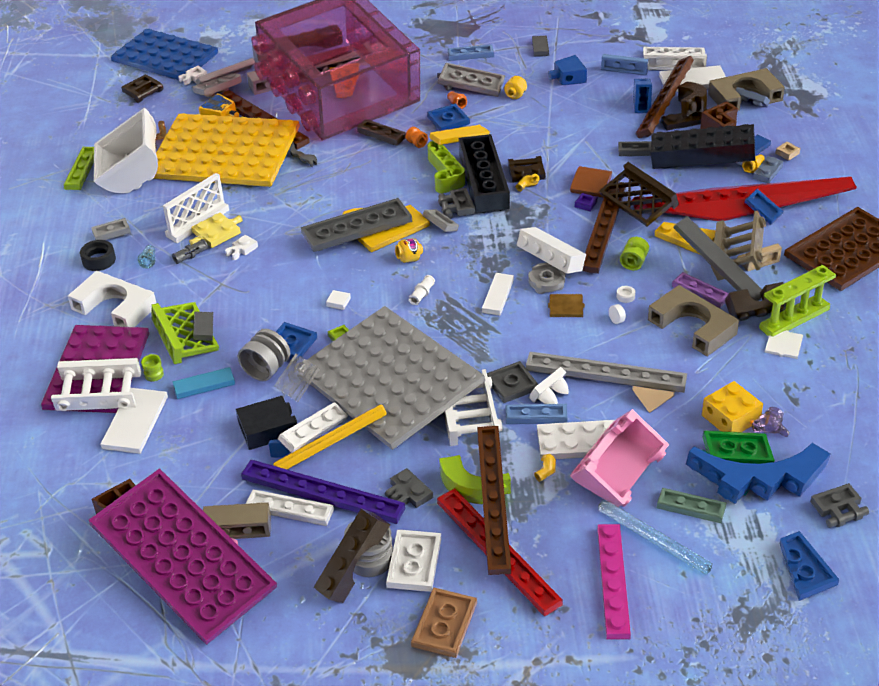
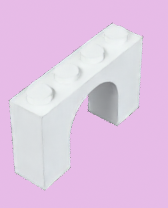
[68,271,156,327]

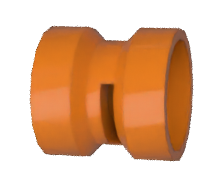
[405,126,428,148]

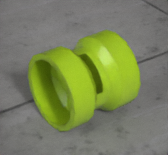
[141,354,164,382]

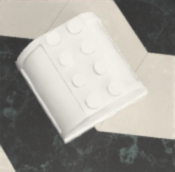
[94,108,158,193]

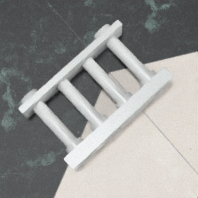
[51,358,141,411]
[443,369,502,446]

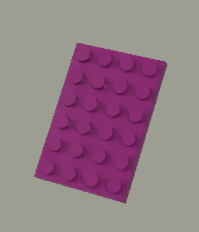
[41,325,149,413]

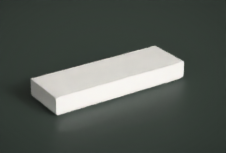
[482,273,514,316]

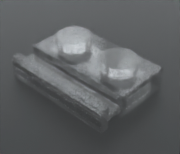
[274,354,320,402]

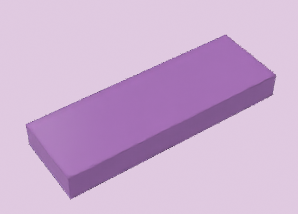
[672,272,729,308]

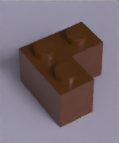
[700,101,738,129]

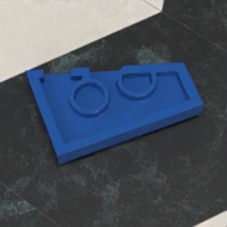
[780,531,839,601]

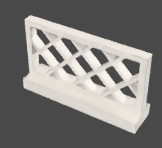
[643,47,707,70]
[163,173,229,243]

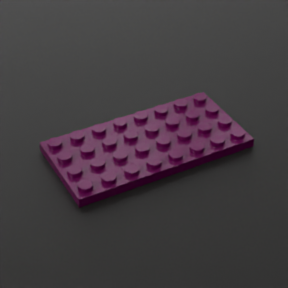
[89,468,277,645]

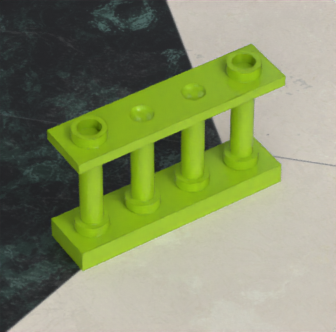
[759,265,836,337]

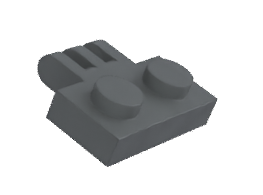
[385,468,433,508]

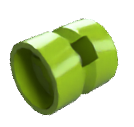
[620,236,650,271]

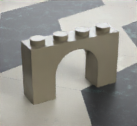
[708,68,785,111]
[648,285,739,357]

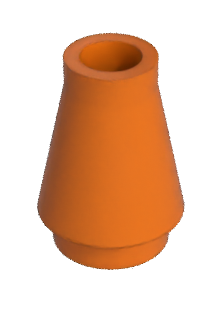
[447,91,467,109]

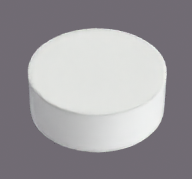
[616,286,636,303]
[609,304,626,324]

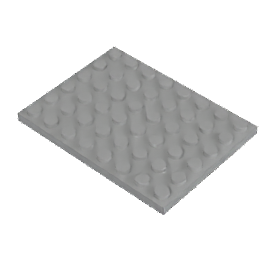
[295,306,485,450]

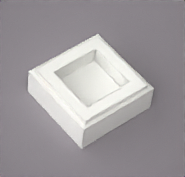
[326,290,351,310]

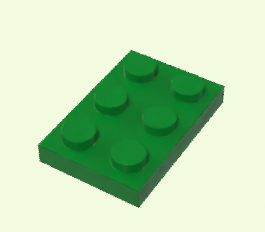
[702,431,775,464]

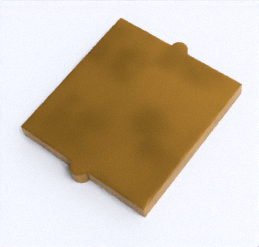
[548,294,585,317]

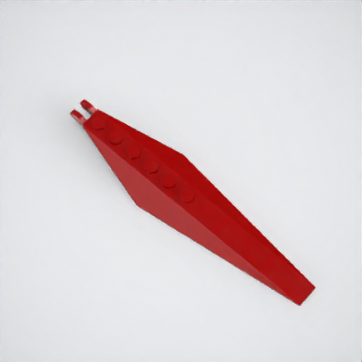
[632,177,857,221]

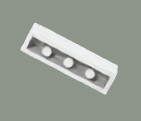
[517,227,586,274]

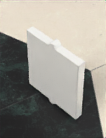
[765,330,803,359]

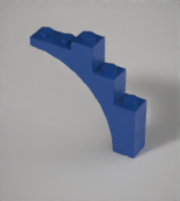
[685,442,831,504]

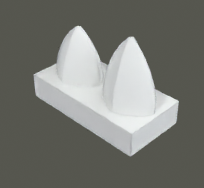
[528,367,569,404]

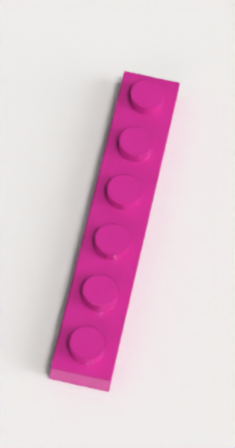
[597,524,631,640]

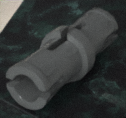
[172,239,208,264]

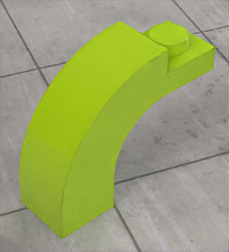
[439,455,511,504]

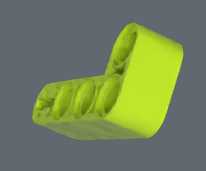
[427,141,465,194]

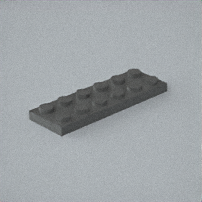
[301,198,412,252]

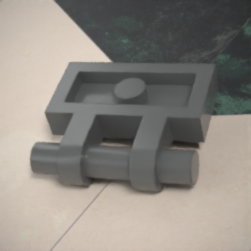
[438,188,475,219]
[810,483,869,528]

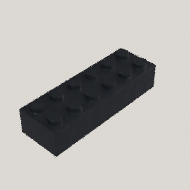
[650,124,756,169]
[458,134,510,213]

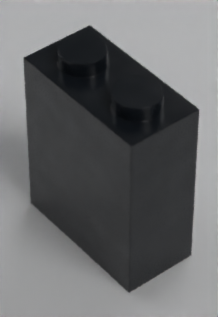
[236,396,298,450]

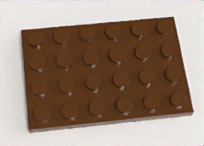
[784,207,879,291]

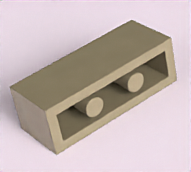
[203,502,271,539]

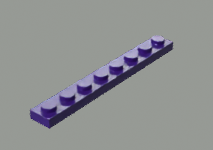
[241,459,405,524]

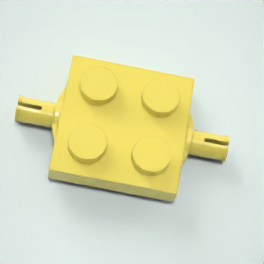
[189,213,243,248]

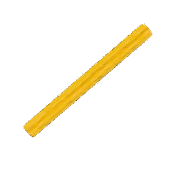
[273,404,387,469]

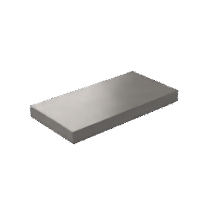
[438,63,505,97]

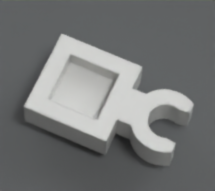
[178,66,207,85]
[225,235,258,260]

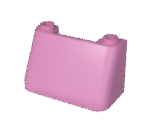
[570,409,669,507]

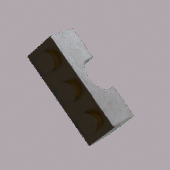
[725,282,787,321]

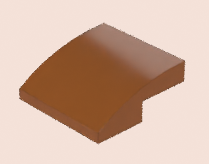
[570,166,612,198]

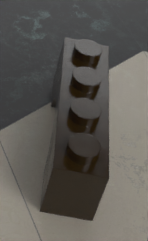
[313,508,391,603]

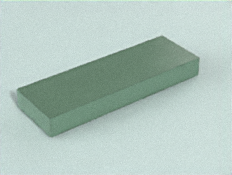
[657,488,727,523]

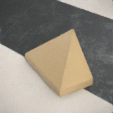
[632,386,675,413]

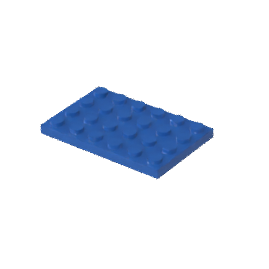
[111,29,219,80]

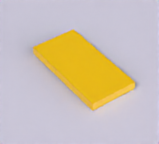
[357,204,430,252]

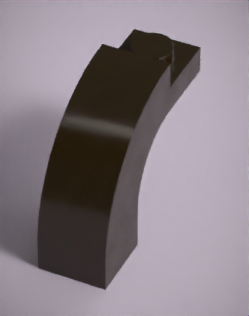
[678,81,707,116]

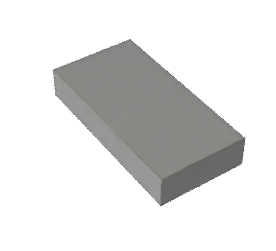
[422,209,459,232]

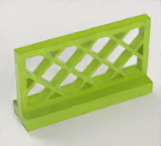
[151,302,219,364]

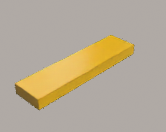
[429,125,490,145]

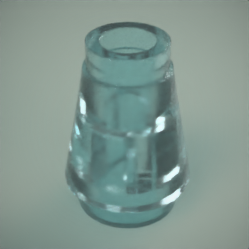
[138,245,155,268]

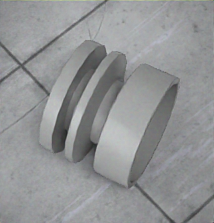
[237,329,290,381]
[344,521,393,577]

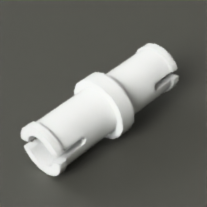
[409,275,435,305]

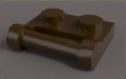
[121,74,164,103]
[508,156,546,183]

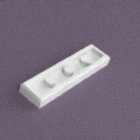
[278,402,349,453]
[246,489,334,526]

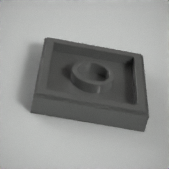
[487,361,539,403]

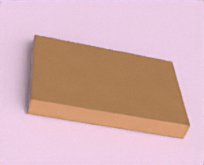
[411,587,477,658]

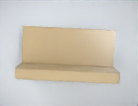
[737,243,782,271]

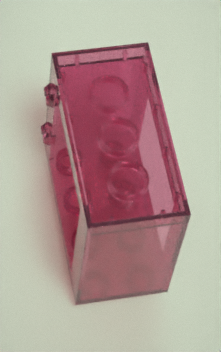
[251,0,420,140]

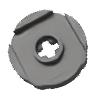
[528,263,565,294]

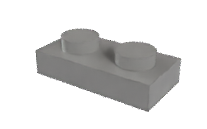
[91,218,131,240]

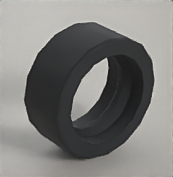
[79,240,116,271]

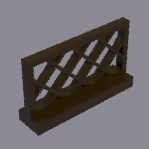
[599,162,679,227]

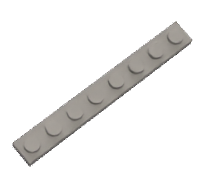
[526,352,687,393]

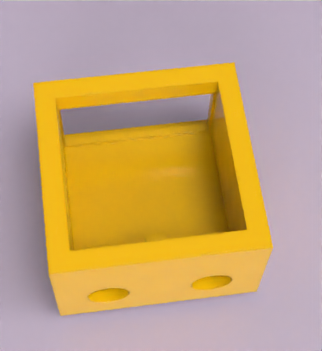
[702,381,763,432]

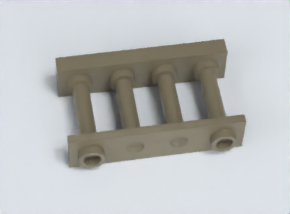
[711,210,766,281]

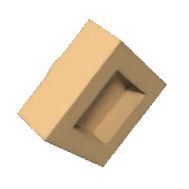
[775,142,800,160]

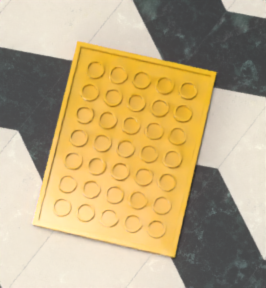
[153,113,300,187]

